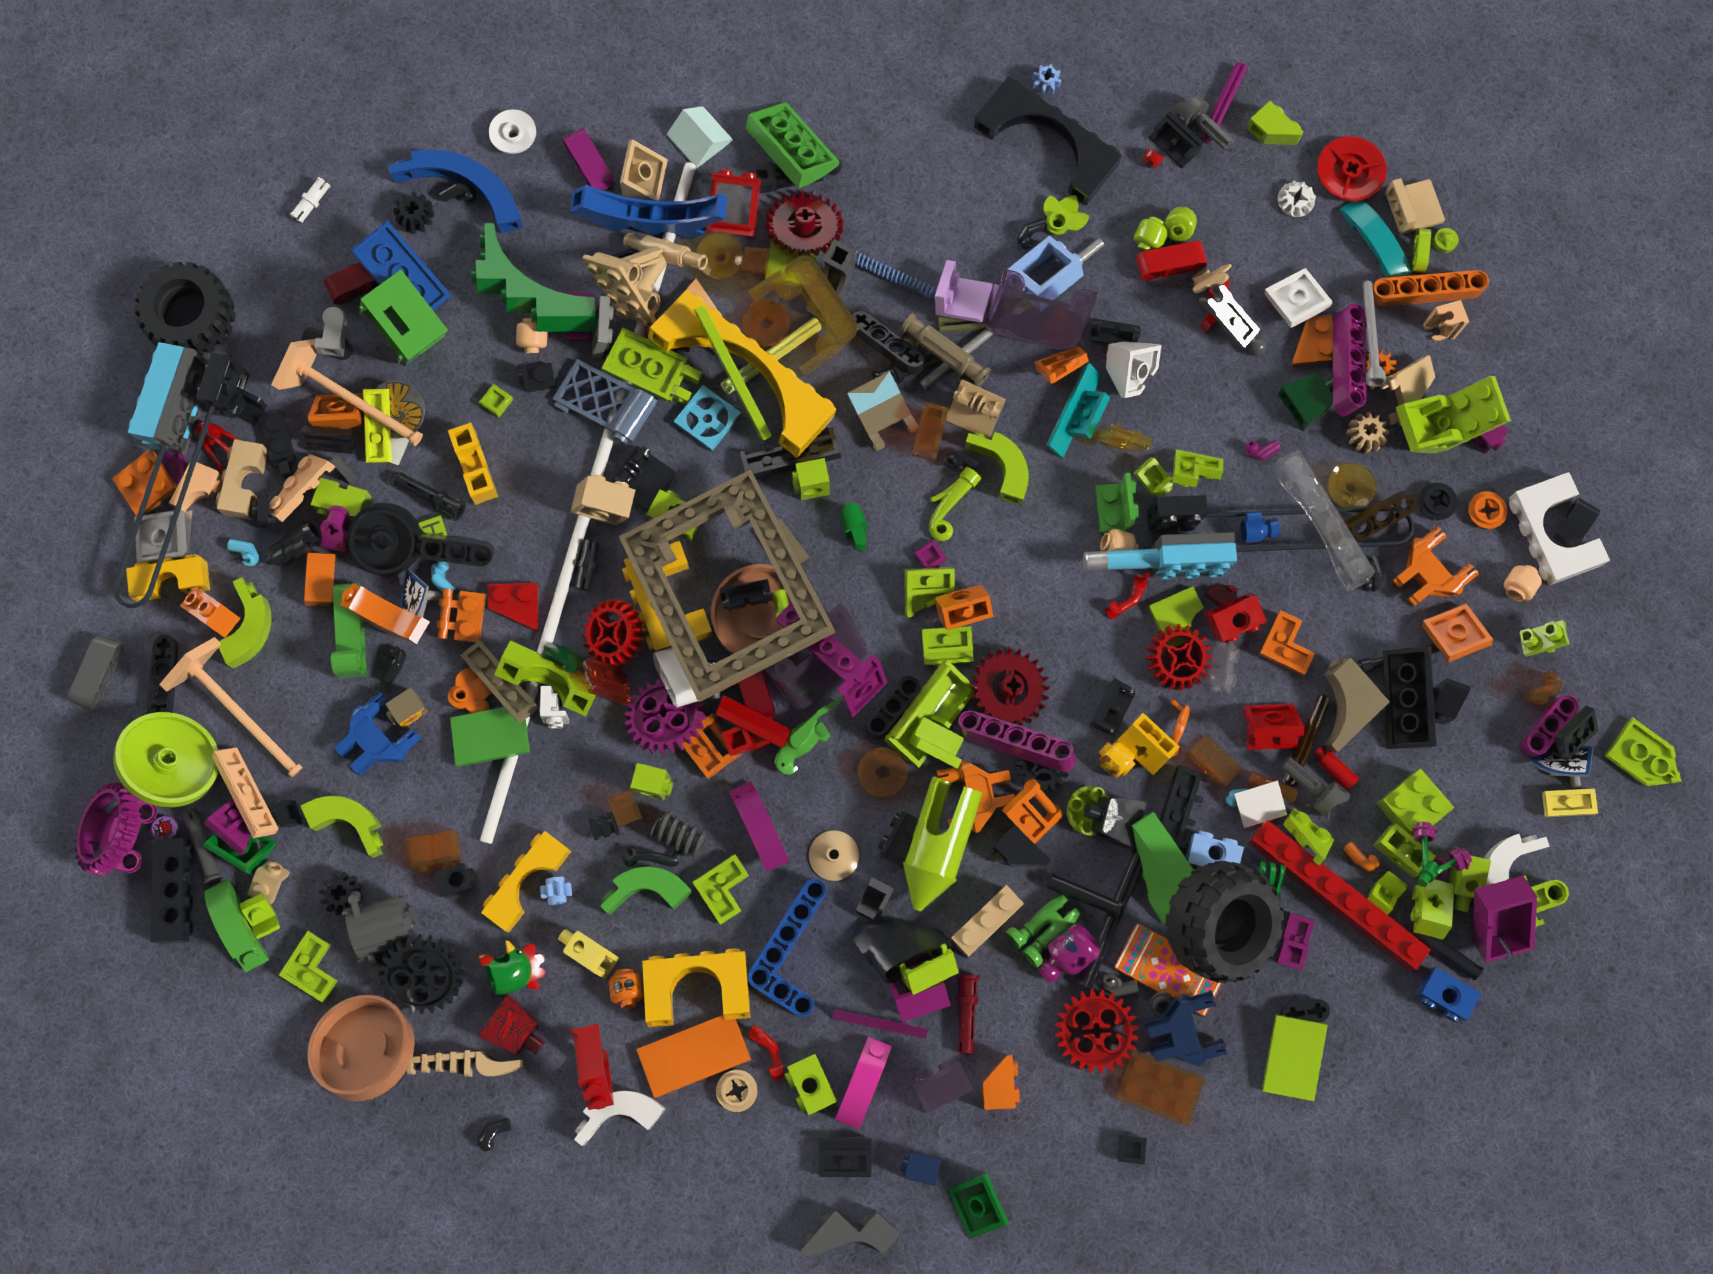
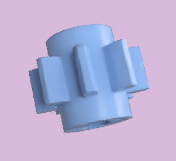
[1032,64,1062,95]
[540,877,572,905]

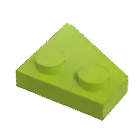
[905,567,955,618]
[1283,808,1335,865]

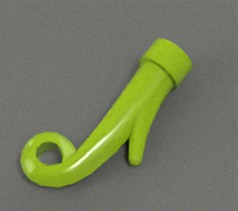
[929,467,981,541]

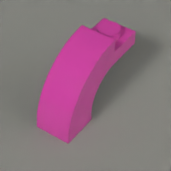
[835,1037,892,1129]

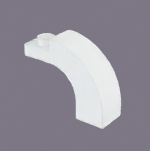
[1484,834,1550,885]
[574,1091,666,1146]

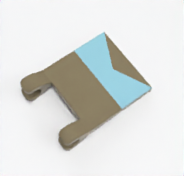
[846,371,919,451]

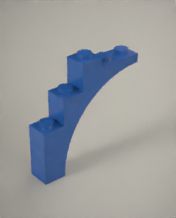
[570,184,727,240]

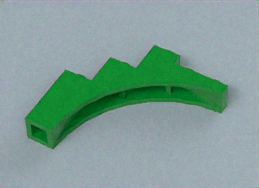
[471,223,596,332]

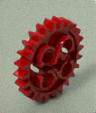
[1055,989,1139,1075]

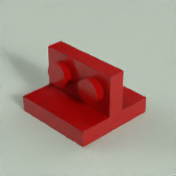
[1243,703,1304,750]

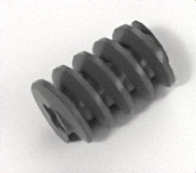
[650,810,706,860]

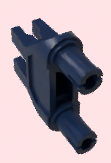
[1143,990,1227,1066]

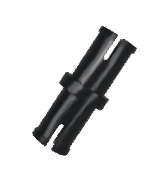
[574,540,599,591]

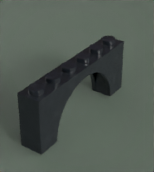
[974,76,1122,206]

